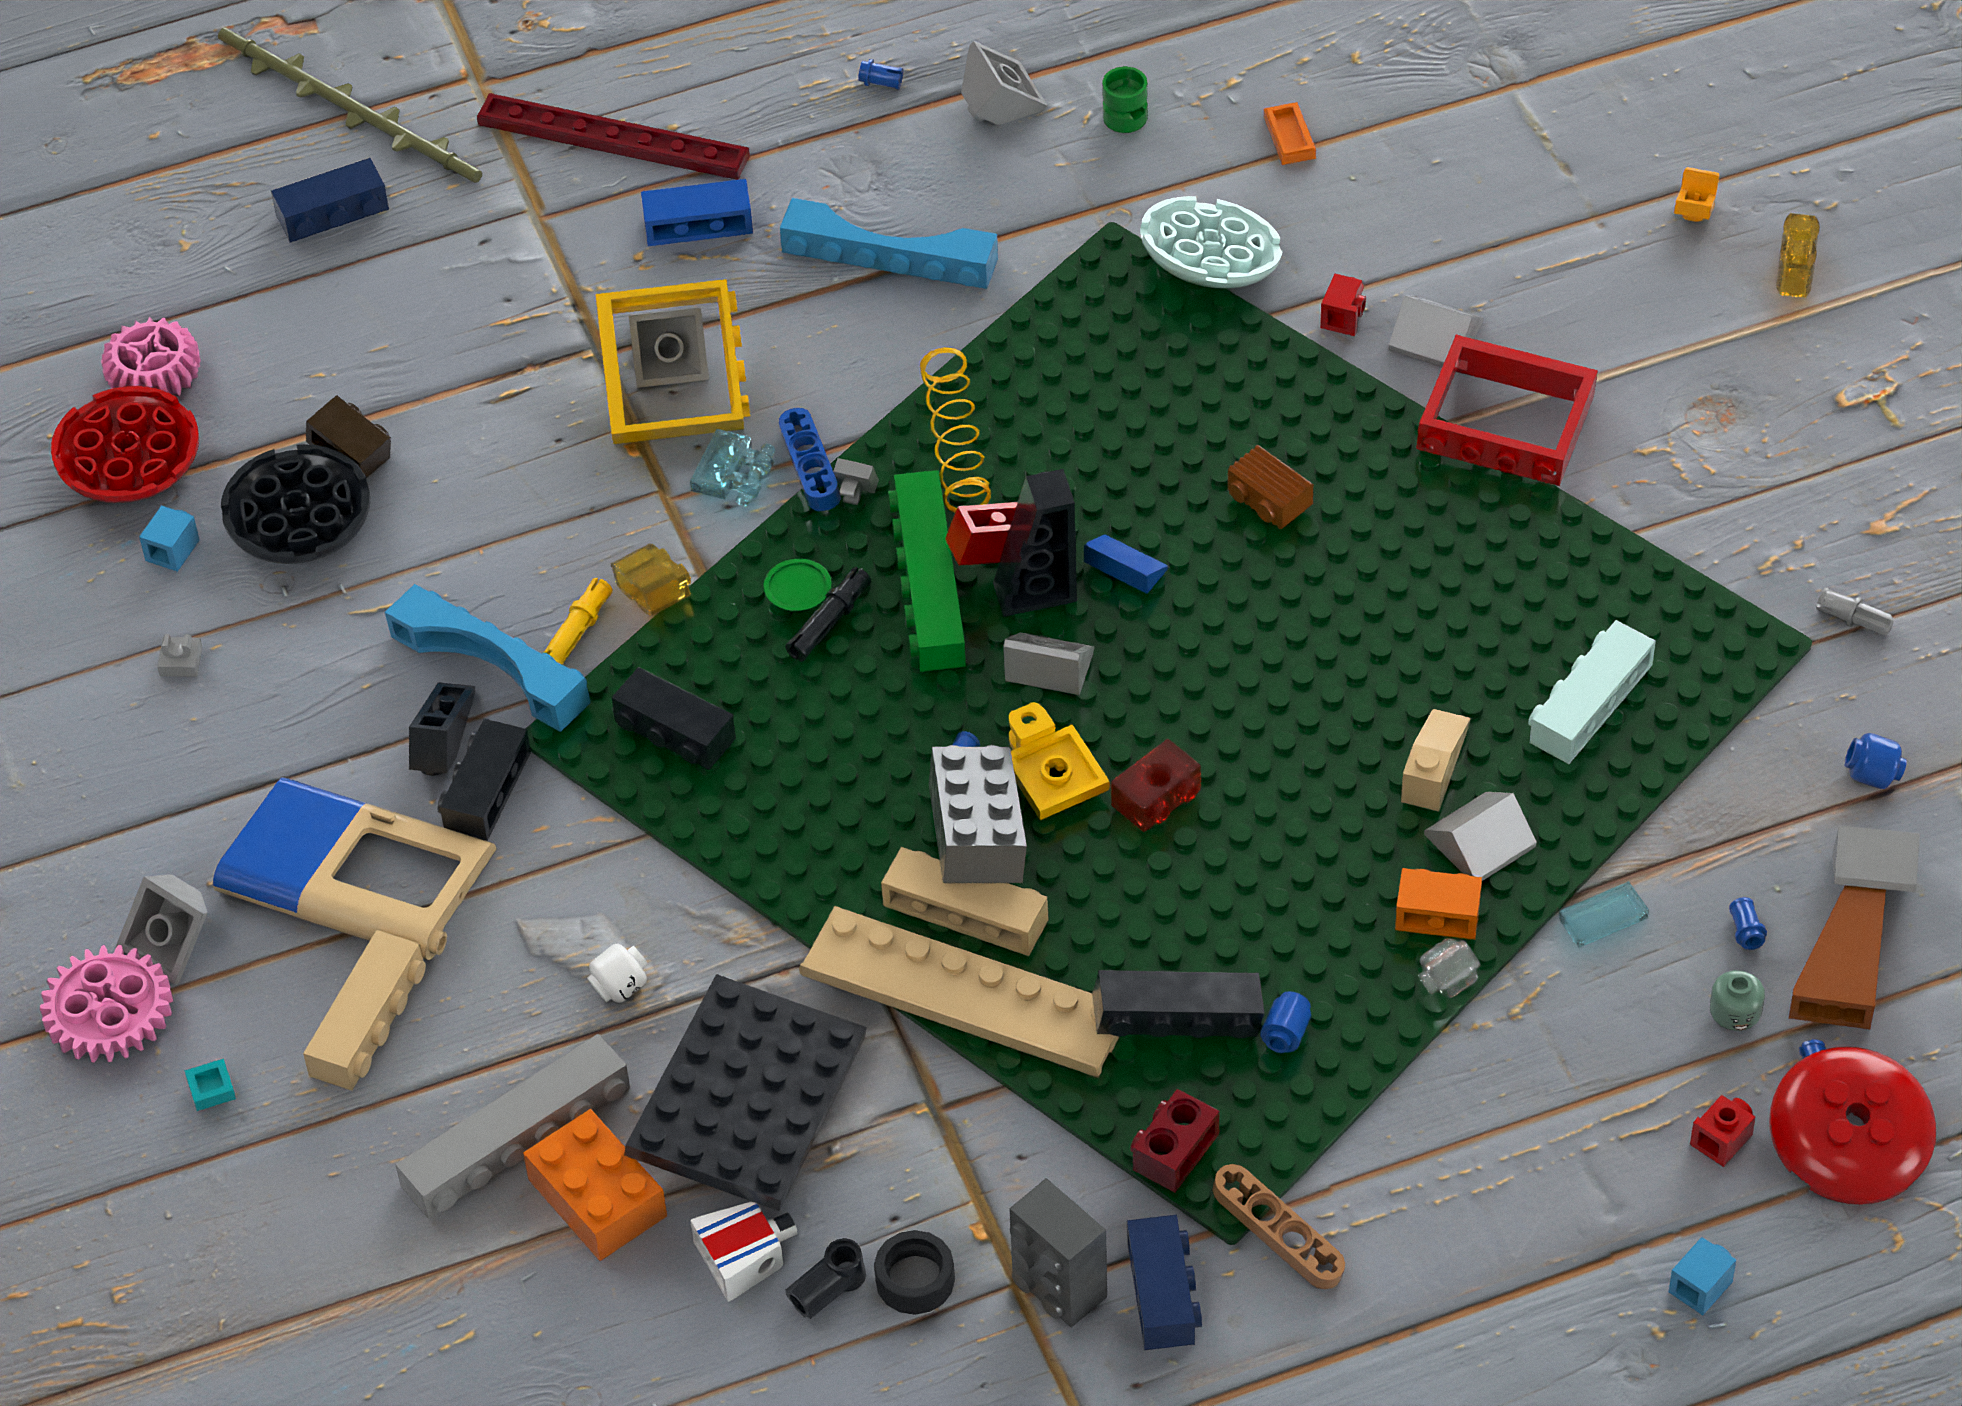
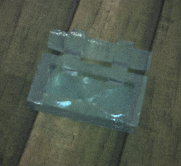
[690,429,776,507]

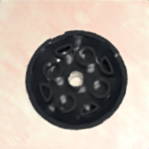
[221,444,371,564]

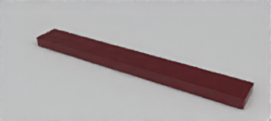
[477,93,750,180]

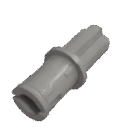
[1816,587,1894,635]

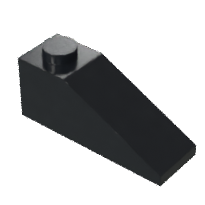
[409,682,475,776]

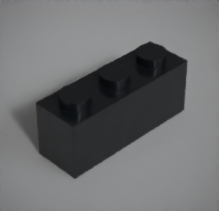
[611,667,736,770]
[437,718,531,841]

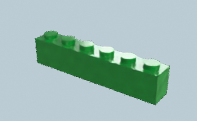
[888,470,966,672]

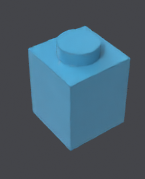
[139,505,200,572]
[1668,1237,1736,1315]

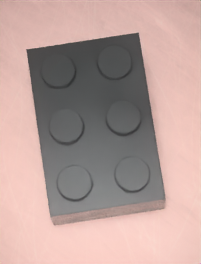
[1009,1178,1107,1328]

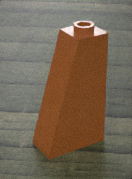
[1789,885,1886,1030]

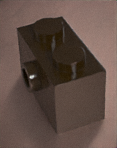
[306,395,391,478]

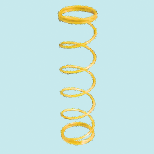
[920,347,991,513]

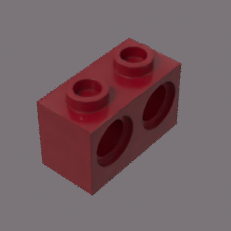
[1130,1089,1220,1193]

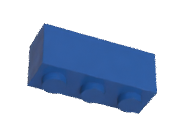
[641,179,753,246]

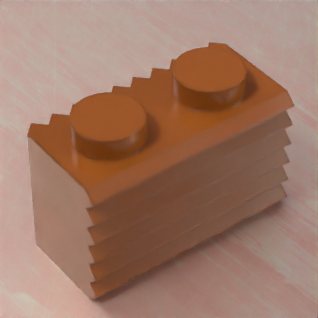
[1228,445,1314,529]

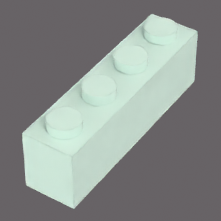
[1528,620,1656,764]

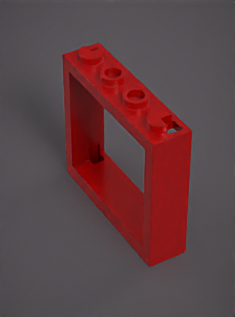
[1416,334,1598,486]

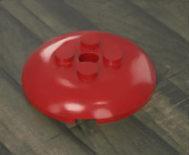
[51,386,199,503]
[1769,1047,1936,1205]

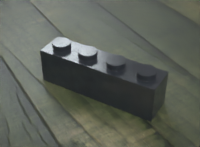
[1092,970,1264,1038]

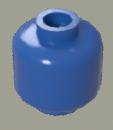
[1844,733,1907,789]

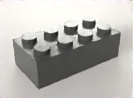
[929,745,1027,883]

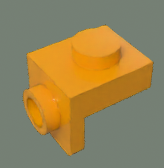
[1674,167,1720,222]

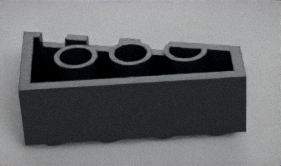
[993,469,1077,617]

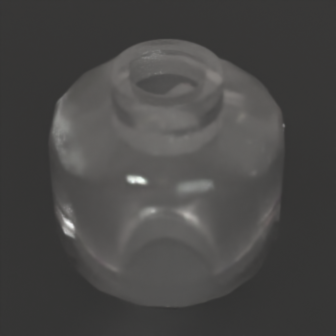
[1418,938,1481,998]

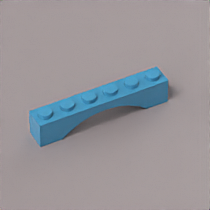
[780,198,998,289]
[385,584,591,732]

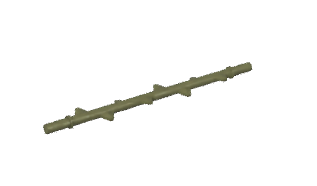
[218,27,482,183]

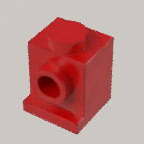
[1320,273,1366,337]
[1690,1095,1756,1167]

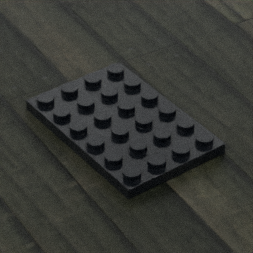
[624,974,867,1211]

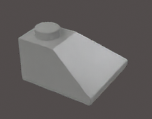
[961,41,1047,125]
[628,307,709,388]
[115,874,207,984]

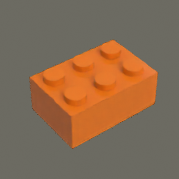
[523,1108,667,1261]

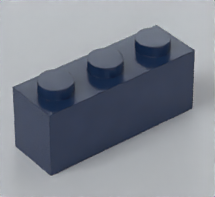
[271,158,389,243]
[1127,1214,1202,1351]

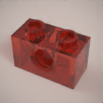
[1111,739,1201,832]

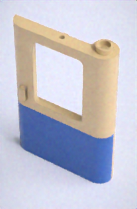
[213,777,496,960]

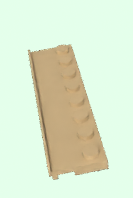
[799,906,1119,1078]

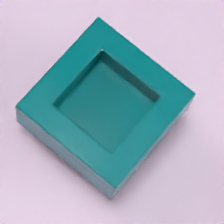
[184,1058,236,1111]

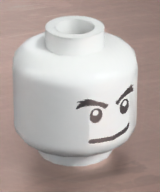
[587,944,648,1003]

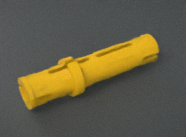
[543,578,613,665]

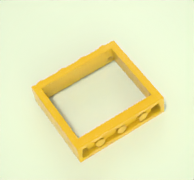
[595,279,750,444]

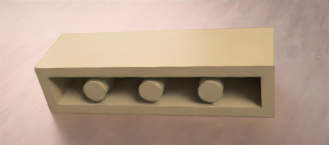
[881,847,1048,956]
[303,930,426,1091]

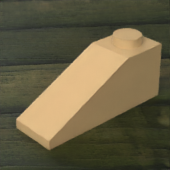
[1401,709,1470,811]

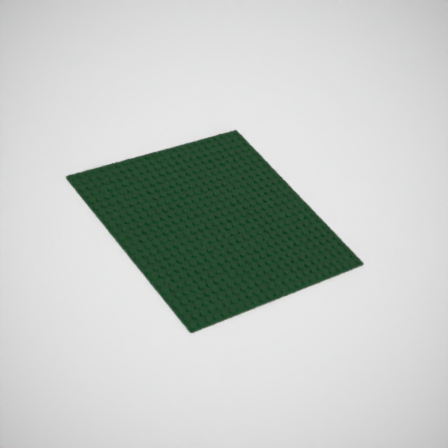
[525,222,1812,1245]

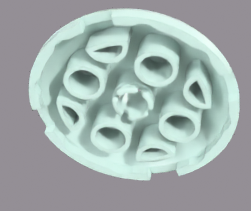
[1140,196,1282,288]

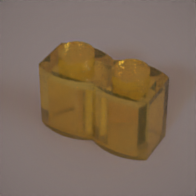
[1776,213,1820,298]
[610,543,691,616]

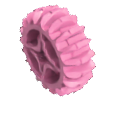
[101,317,201,396]

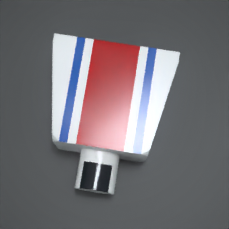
[690,1202,798,1302]

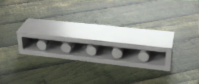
[395,1034,630,1219]

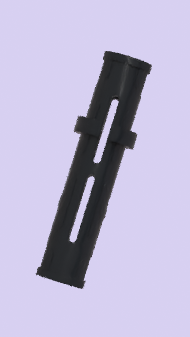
[785,567,872,662]

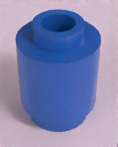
[1260,992,1311,1053]

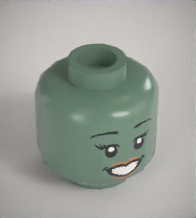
[1710,970,1765,1031]

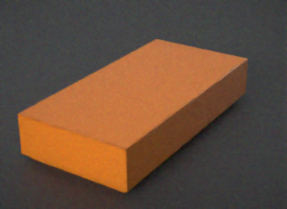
[1264,102,1316,165]

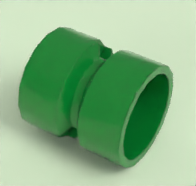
[1102,66,1148,133]

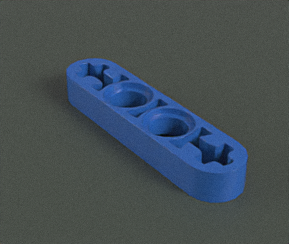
[779,408,841,511]

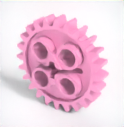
[40,945,173,1063]

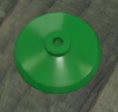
[763,558,832,612]

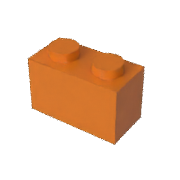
[1395,868,1482,940]

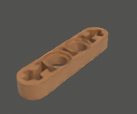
[1212,1164,1345,1289]

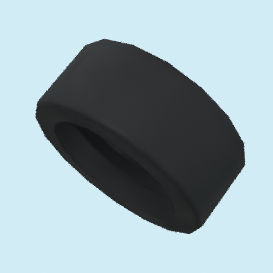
[874,1230,955,1315]

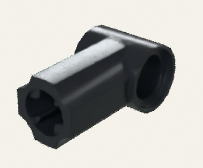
[785,1238,866,1319]

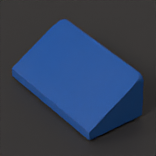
[1084,534,1168,593]

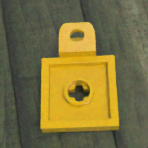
[1009,702,1110,820]

